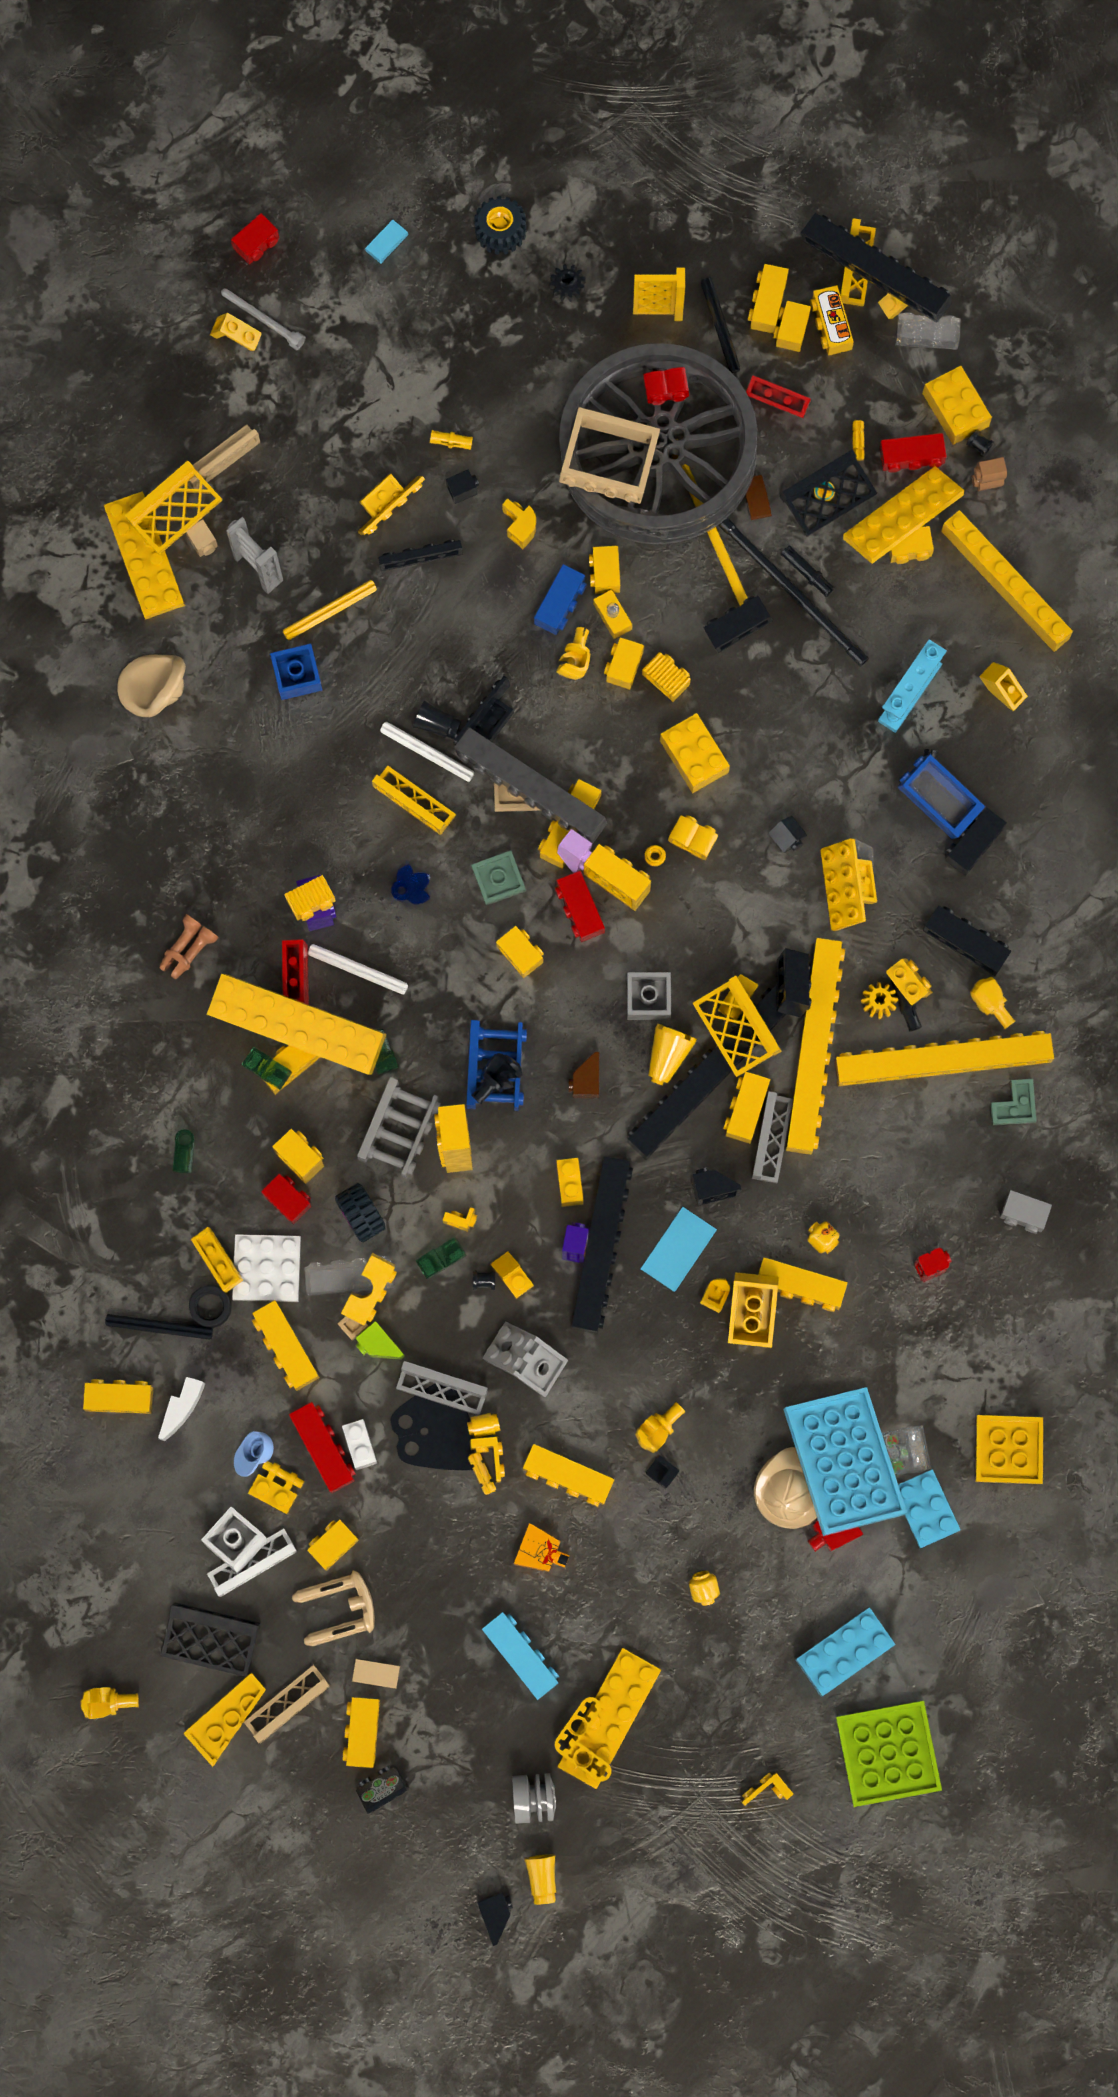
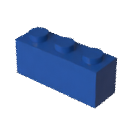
[534,564,587,635]

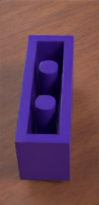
[562,1223,589,1264]

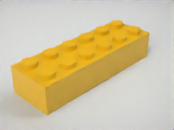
[434,1104,473,1173]

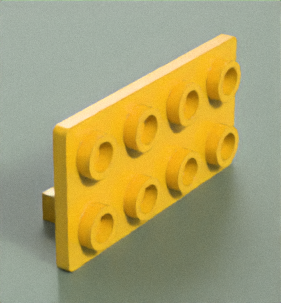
[821,838,877,931]

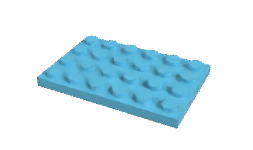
[783,1387,907,1536]

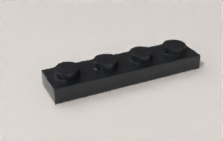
[378,539,463,572]

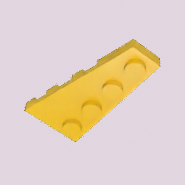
[183,1672,266,1767]

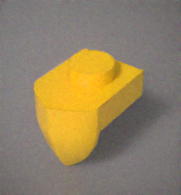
[700,1278,731,1313]

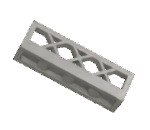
[752,1091,793,1184]
[396,1361,488,1415]

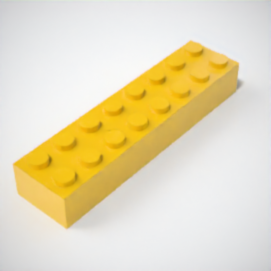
[207,974,387,1075]

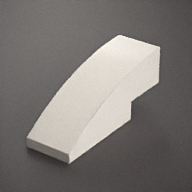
[158,1377,205,1441]

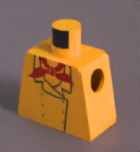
[514,1524,570,1572]

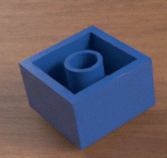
[270,644,323,700]

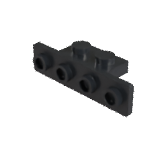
[454,676,514,745]

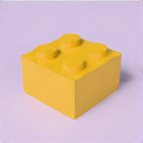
[272,1128,324,1184]

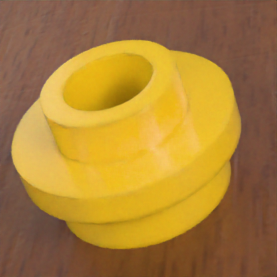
[644,845,666,866]

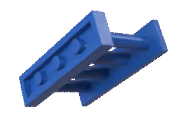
[466,1020,527,1111]

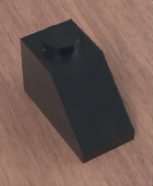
[477,1892,513,1946]

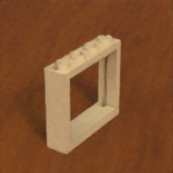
[559,407,660,504]

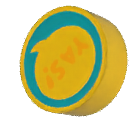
[814,482,835,502]

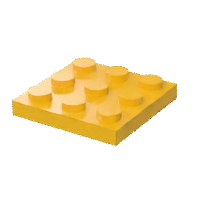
[975,1415,1043,1484]

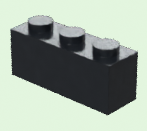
[703,596,773,653]
[946,808,1007,876]
[777,948,812,1018]

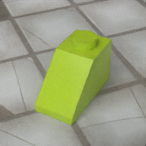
[355,1321,405,1360]

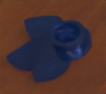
[391,864,430,904]

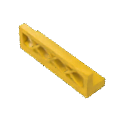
[840,218,876,306]
[372,766,456,835]

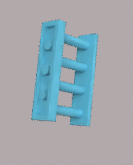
[878,639,947,733]

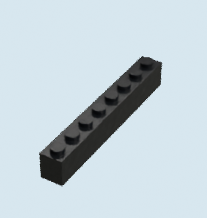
[801,213,952,323]
[572,1156,633,1334]

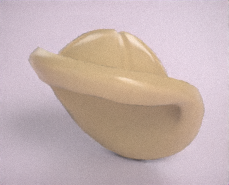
[117,654,186,718]
[754,1447,818,1529]

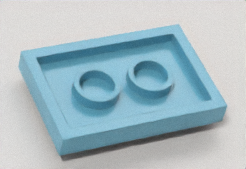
[898,1469,960,1548]

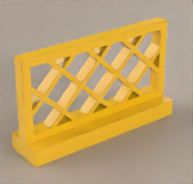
[633,268,685,321]
[125,461,222,555]
[693,976,782,1077]

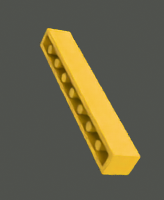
[941,510,1073,652]

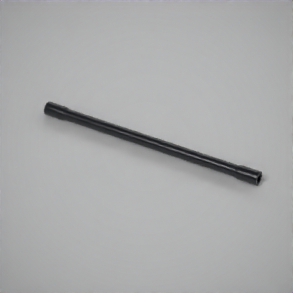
[718,517,869,667]

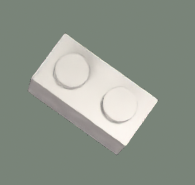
[342,1419,378,1470]

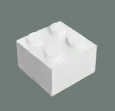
[201,1507,268,1574]

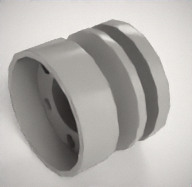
[512,1773,556,1824]

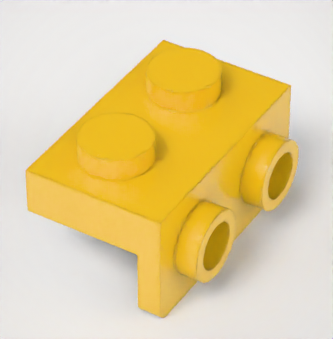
[886,959,933,1005]

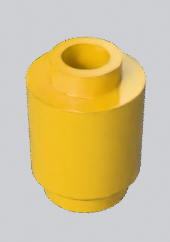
[467,1413,500,1439]

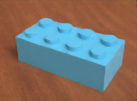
[795,1607,896,1697]

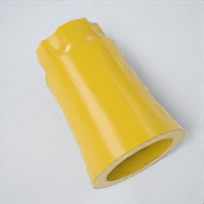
[524,1854,556,1905]

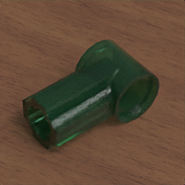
[375,1029,399,1075]
[173,1129,196,1173]

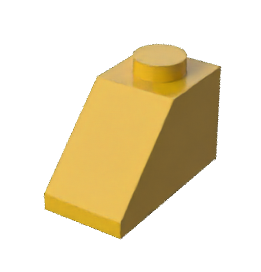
[979,662,1028,711]

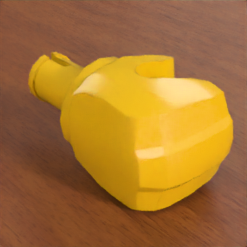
[556,627,590,680]
[970,977,1015,1029]
[635,1402,685,1453]
[80,1687,139,1719]

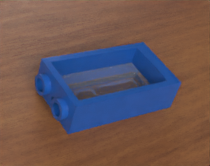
[897,754,985,839]

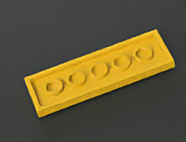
[843,466,964,564]
[104,491,185,620]
[558,1648,661,1789]

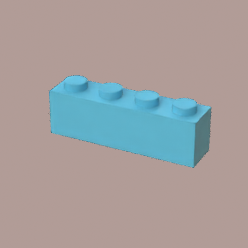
[482,1612,559,1700]

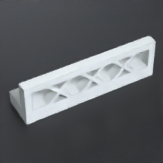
[207,1529,297,1597]

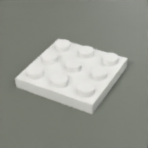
[232,1235,301,1302]

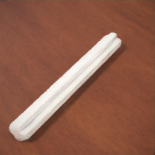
[380,722,474,782]
[308,944,408,994]

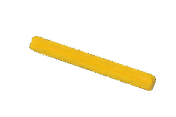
[283,580,377,640]

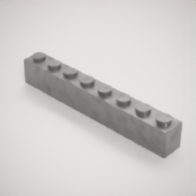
[454,728,607,844]

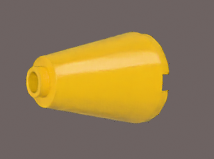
[648,1023,697,1086]

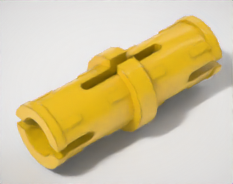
[430,430,473,450]

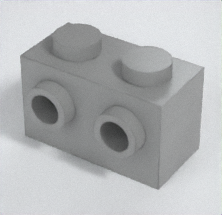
[1000,1190,1052,1234]

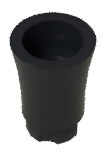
[413,700,462,740]

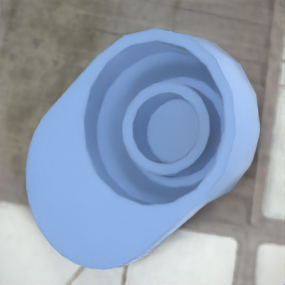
[234,1431,274,1477]

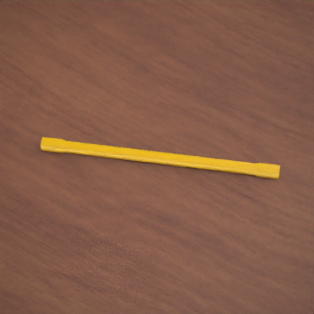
[672,439,748,606]

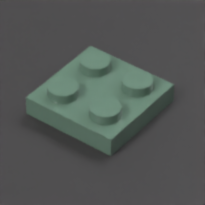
[471,851,526,905]

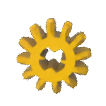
[861,982,898,1019]

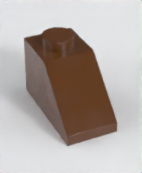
[569,1052,599,1098]

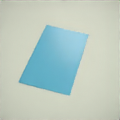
[641,1207,717,1292]

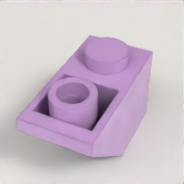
[557,829,592,873]

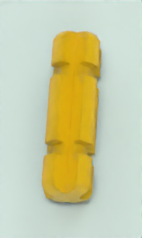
[852,420,864,461]
[468,1453,496,1495]

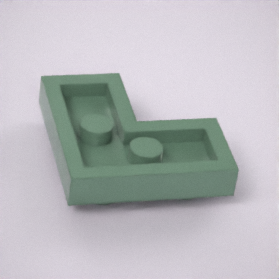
[991,1079,1036,1125]

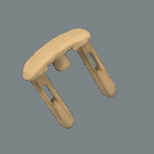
[292,1570,375,1646]

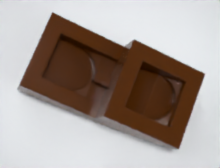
[745,475,772,520]

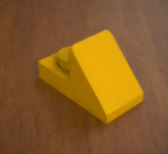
[490,1251,534,1299]

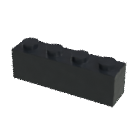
[923,905,1011,977]

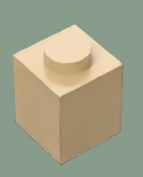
[186,520,218,557]

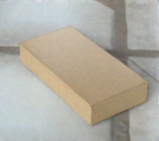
[352,1659,400,1689]

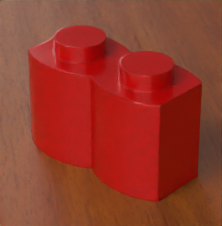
[643,367,689,405]

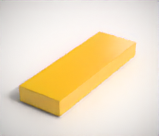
[191,1227,243,1293]

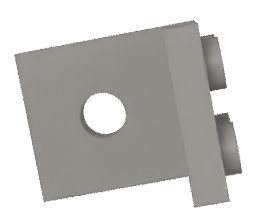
[482,1321,568,1397]

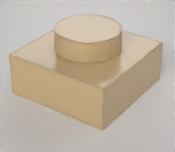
[338,1316,369,1341]

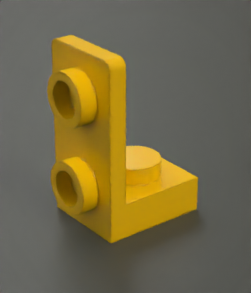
[210,313,261,351]
[470,1437,505,1483]
[741,1772,794,1806]

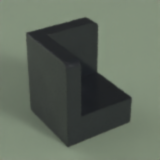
[646,1455,680,1490]

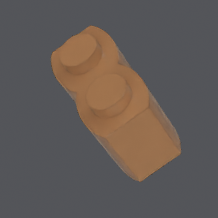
[971,457,1007,491]

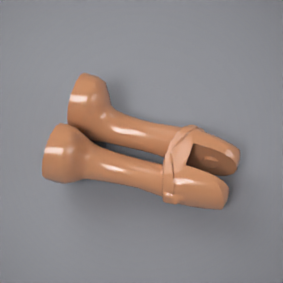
[159,914,219,979]

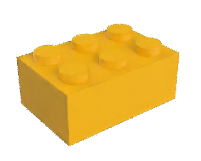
[922,366,992,445]
[660,713,730,794]
[584,844,651,911]
[728,1272,779,1348]

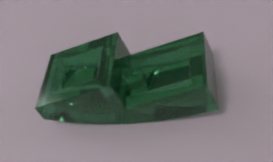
[241,1047,292,1090]
[416,1237,467,1279]

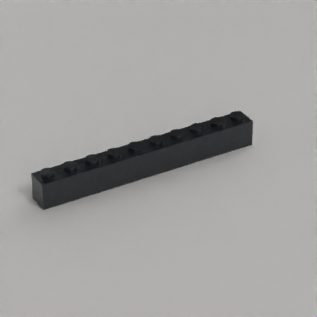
[627,986,787,1160]

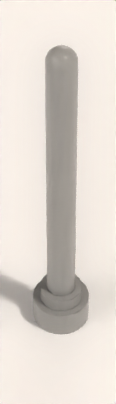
[221,288,306,350]

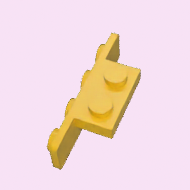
[358,474,425,535]

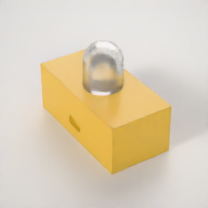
[593,590,632,639]

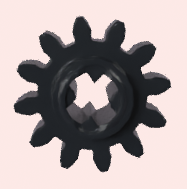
[550,264,586,302]

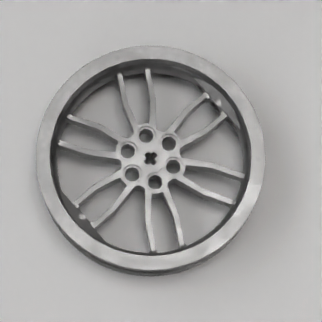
[559,343,757,544]

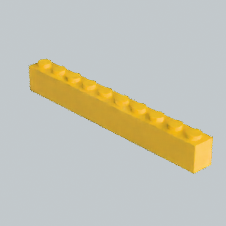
[786,938,845,1155]
[835,1031,1054,1086]

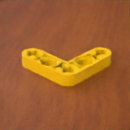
[555,1697,611,1781]

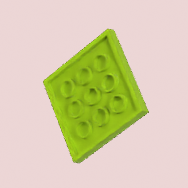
[836,1701,942,1807]

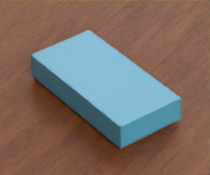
[365,220,408,264]

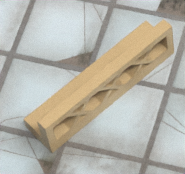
[188,425,260,489]
[244,1665,330,1743]

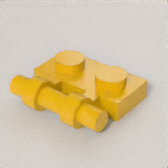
[248,1461,305,1514]

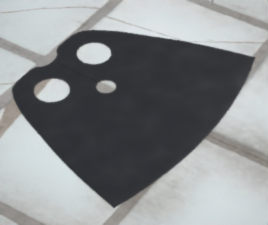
[390,1375,474,1470]

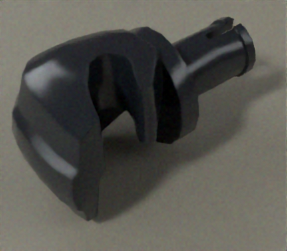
[471,1053,523,1104]

